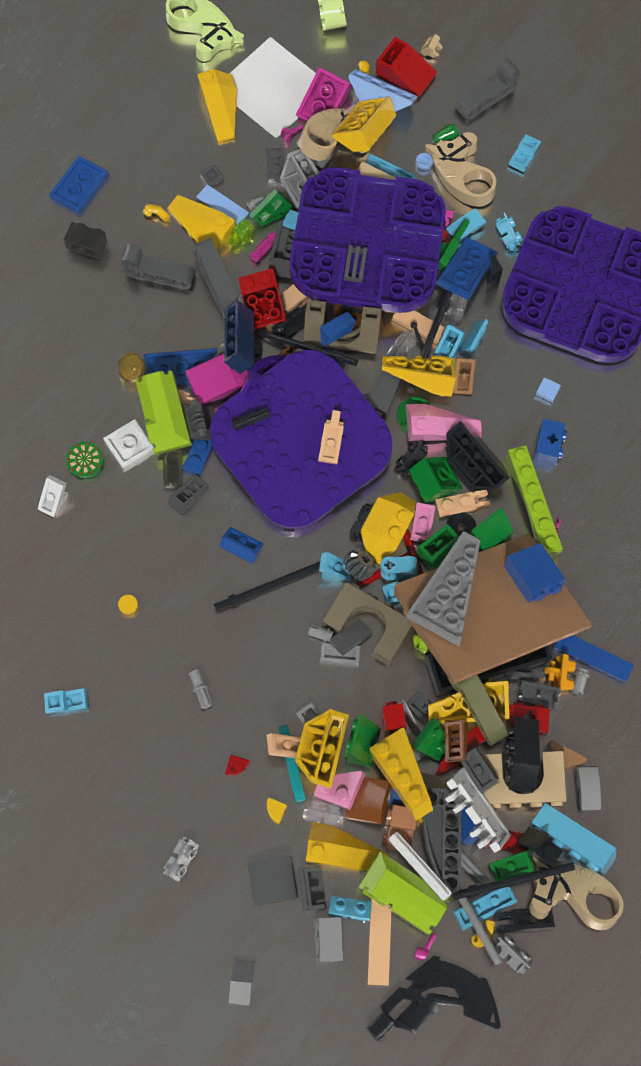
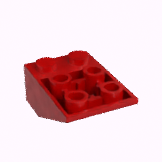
[375,37,437,98]
[238,268,286,329]

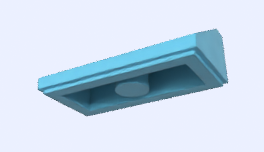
[459,319,488,357]

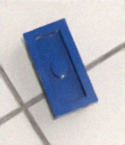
[182,439,213,477]

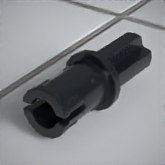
[231,407,270,432]

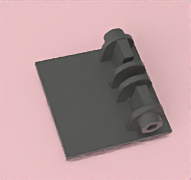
[182,400,215,440]

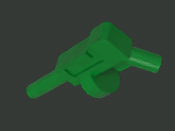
[438,219,470,270]

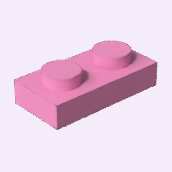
[410,502,435,542]

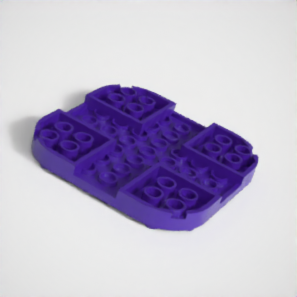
[289,168,446,313]
[501,206,641,363]
[210,350,392,530]

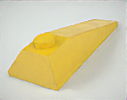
[197,69,237,143]
[167,195,236,253]
[382,355,456,397]
[428,680,509,724]
[306,822,389,872]

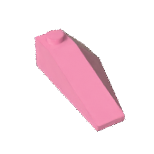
[406,404,482,441]

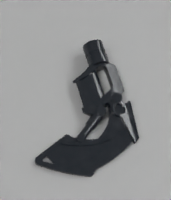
[366,956,501,1043]

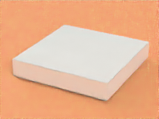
[103,419,154,470]

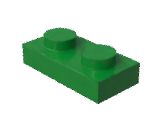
[489,850,536,881]

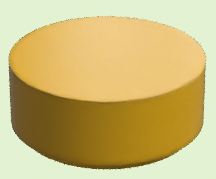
[118,595,138,615]

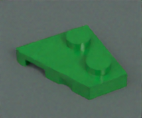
[249,189,296,227]
[411,718,445,761]

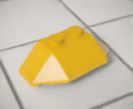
[360,492,416,566]
[295,709,349,789]

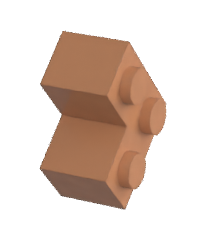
[382,805,416,853]

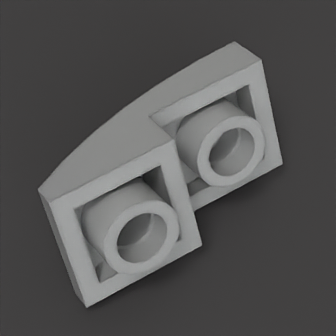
[576,766,601,810]

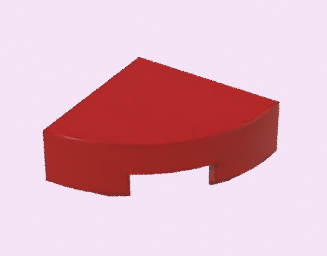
[225,755,250,776]

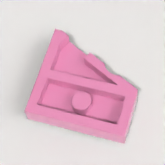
[313,771,365,810]

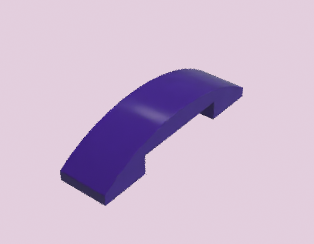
[241,355,287,396]

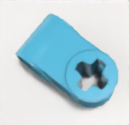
[380,556,418,580]

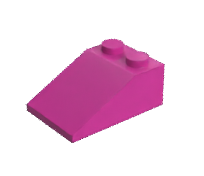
[296,67,353,121]
[185,354,250,405]

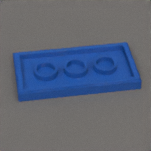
[436,237,498,300]
[143,348,217,388]

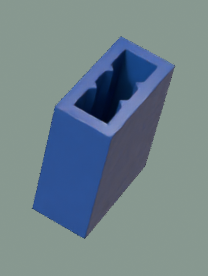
[504,543,565,603]

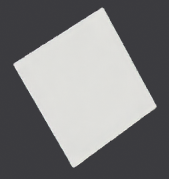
[229,37,316,138]

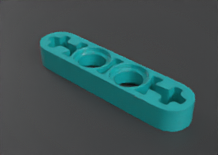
[278,724,306,803]

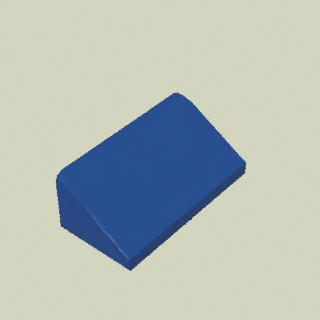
[320,312,356,347]
[219,527,264,563]

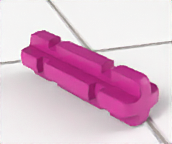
[250,232,276,262]

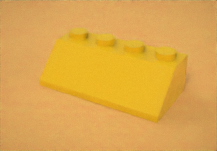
[331,96,396,152]

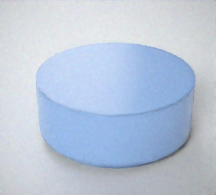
[415,153,433,171]

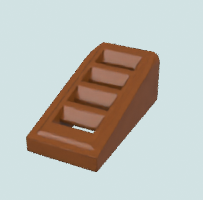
[444,720,468,763]

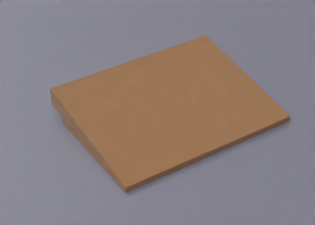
[394,533,592,684]

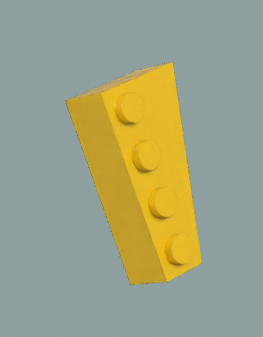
[369,727,433,821]

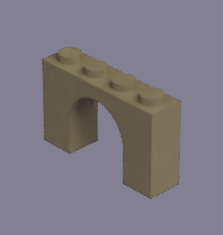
[304,300,382,354]
[322,582,412,665]

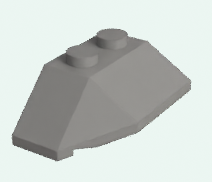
[280,149,320,208]

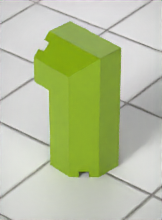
[135,371,192,455]
[357,851,451,935]

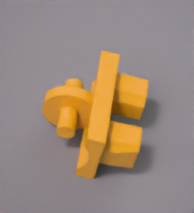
[543,654,576,691]

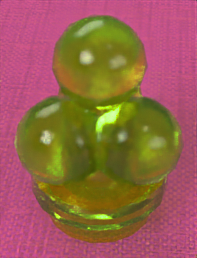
[229,220,255,246]

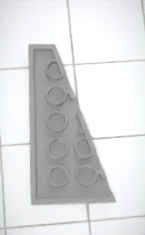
[406,531,480,647]

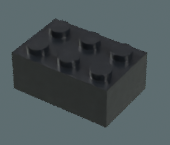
[505,717,540,793]

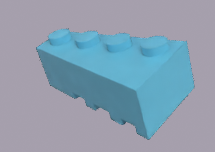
[532,803,616,877]

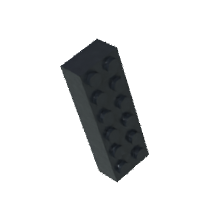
[425,646,553,696]

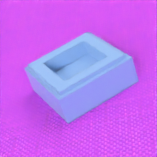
[536,378,561,403]

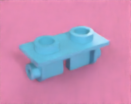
[496,212,523,251]
[328,895,372,922]

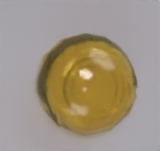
[118,352,146,383]

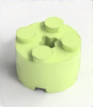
[318,0,347,31]

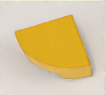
[267,797,287,824]

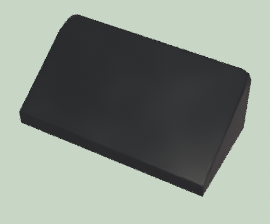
[487,255,503,292]

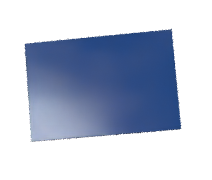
[49,155,109,214]

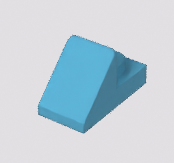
[319,552,352,583]

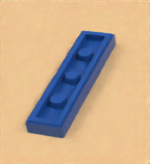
[553,635,634,683]

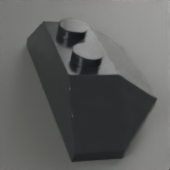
[446,421,510,490]

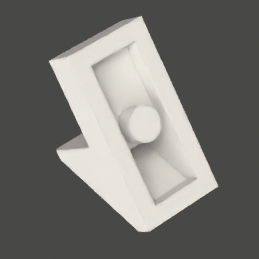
[38,475,68,517]

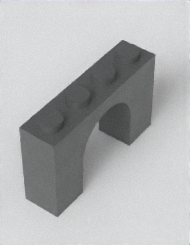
[332,349,401,419]

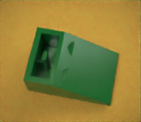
[416,524,459,570]
[344,714,381,770]

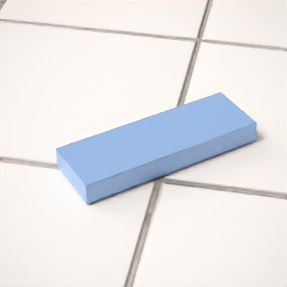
[196,184,249,228]

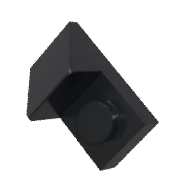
[517,827,563,868]

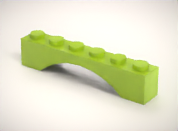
[505,445,563,558]

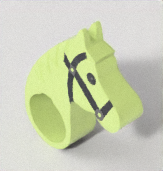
[166,0,244,62]

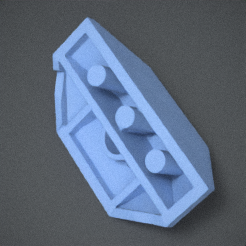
[348,69,418,112]

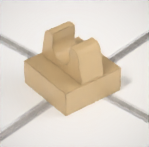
[419,34,443,58]

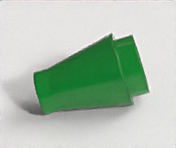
[432,123,459,144]

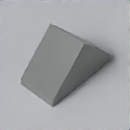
[228,960,255,1006]

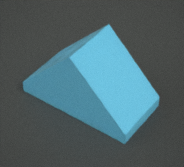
[433,324,465,358]

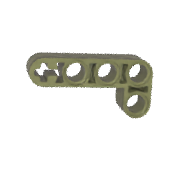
[447,675,508,746]

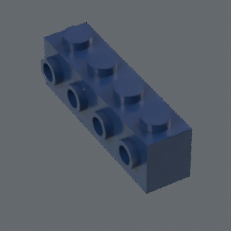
[224,301,254,374]

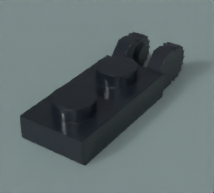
[494,908,555,933]

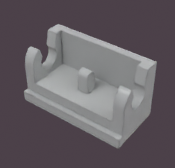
[314,917,343,962]

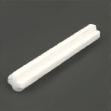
[389,832,451,901]

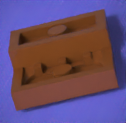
[346,777,392,825]

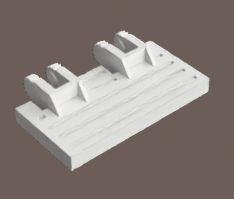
[445,767,511,853]

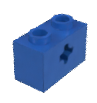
[534,419,567,464]

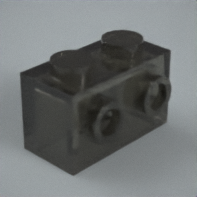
[63,222,107,259]

